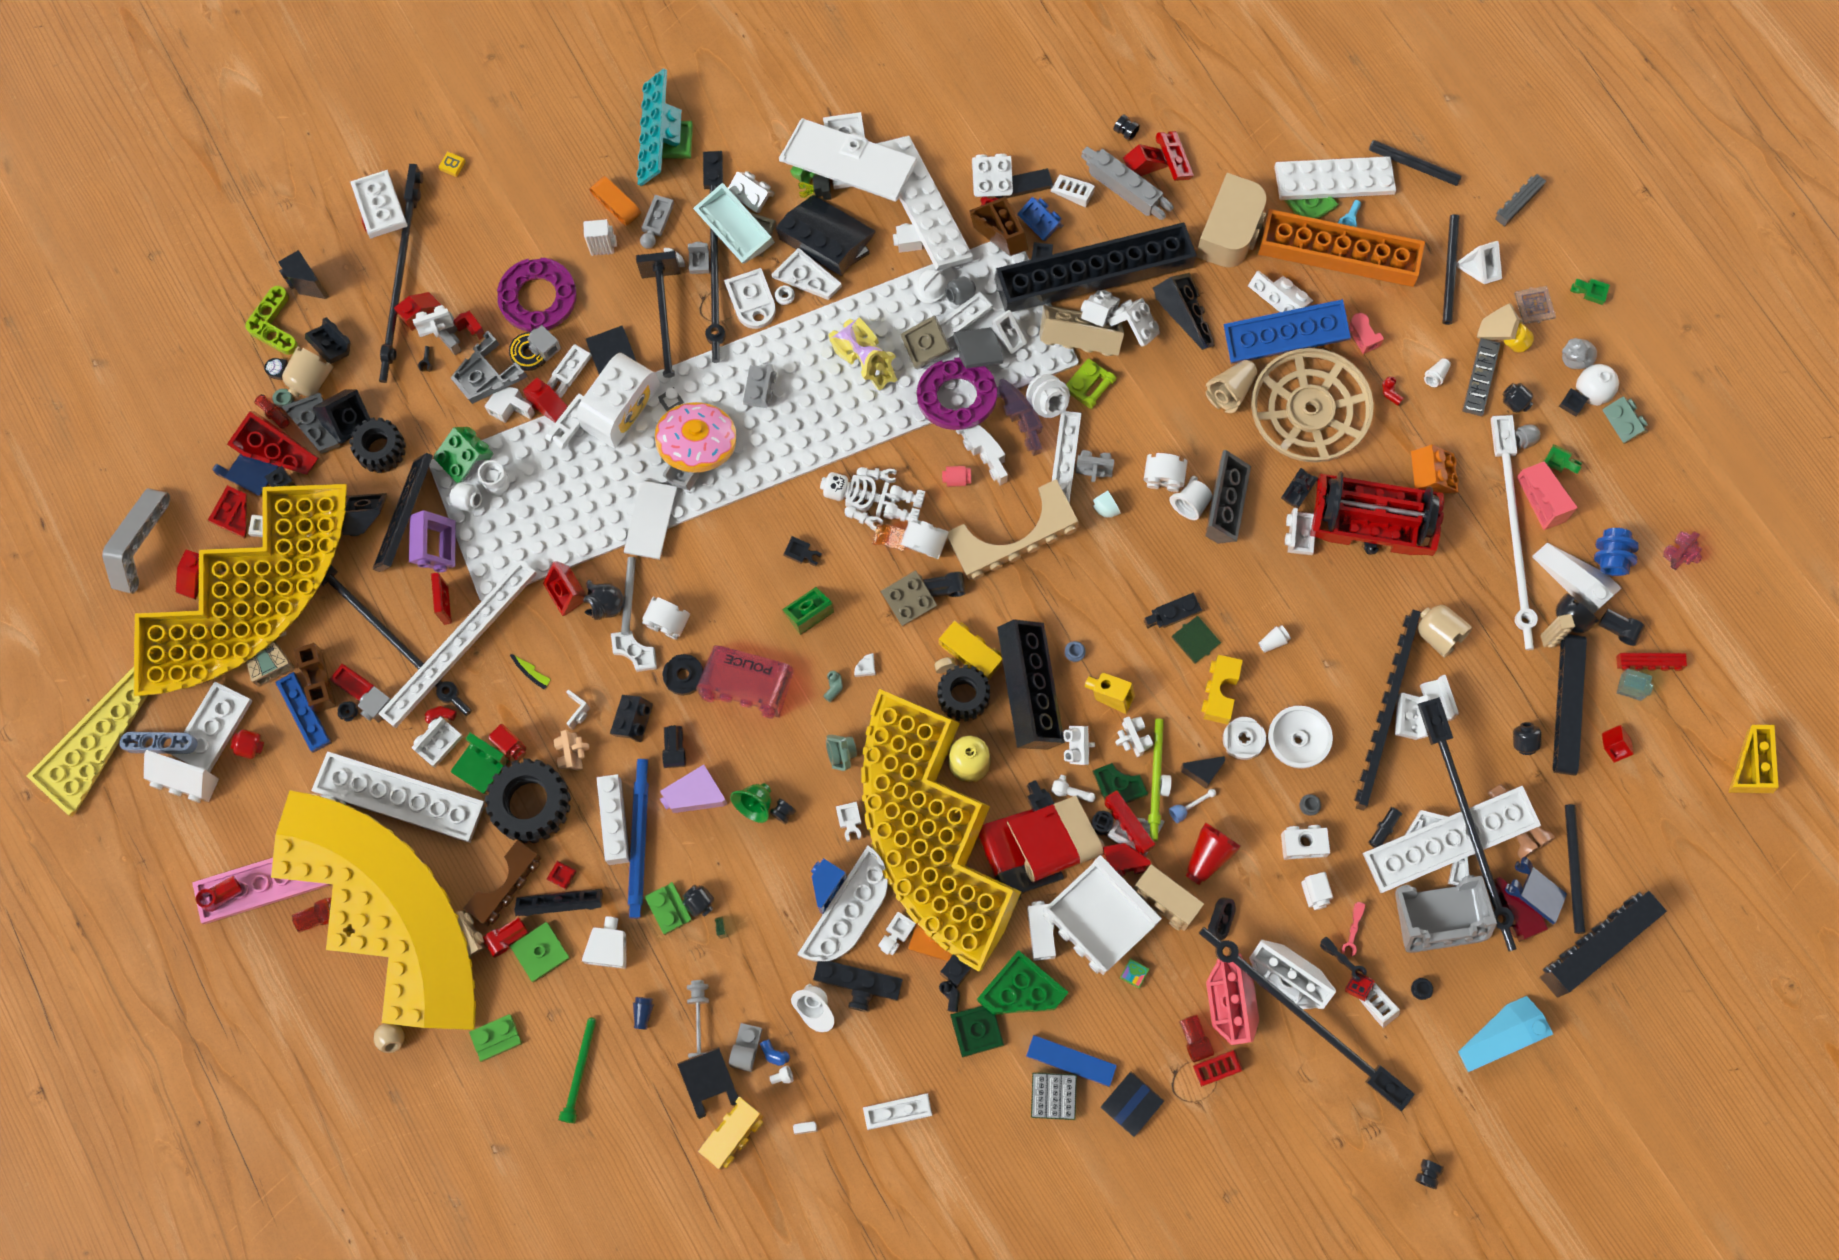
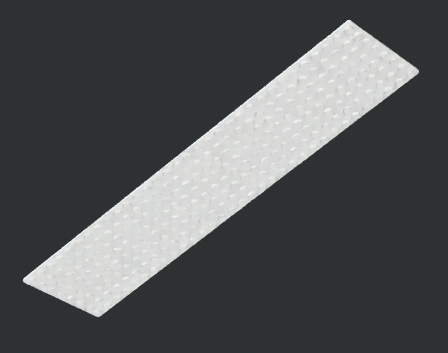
[429,241,1078,601]

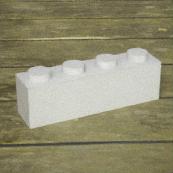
[597,774,630,865]

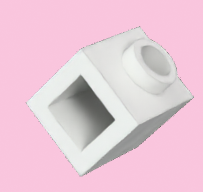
[893,223,922,253]

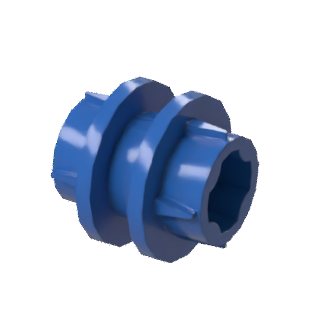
[1594,528,1639,576]

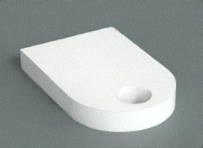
[724,268,776,329]

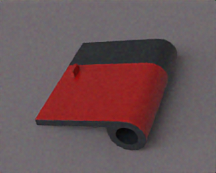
[978,809,1064,901]

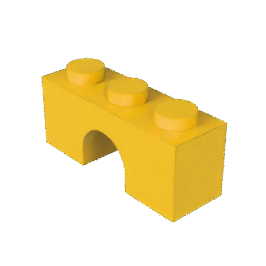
[1201,655,1243,725]

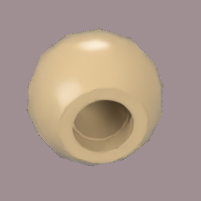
[374,1023,405,1053]

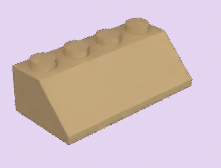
[1039,305,1124,356]

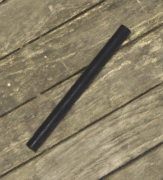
[1442,214,1460,325]
[1565,804,1586,934]

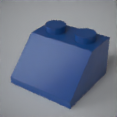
[811,858,847,915]

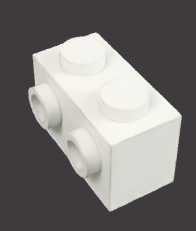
[1081,290,1120,327]

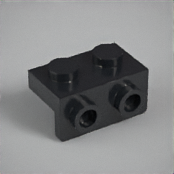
[305,317,351,364]
[610,695,653,742]

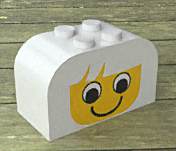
[577,353,660,449]

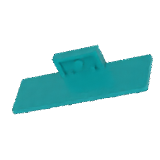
[637,68,682,186]

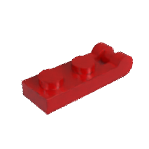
[1156,131,1194,181]

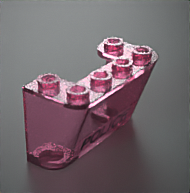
[696,645,794,719]

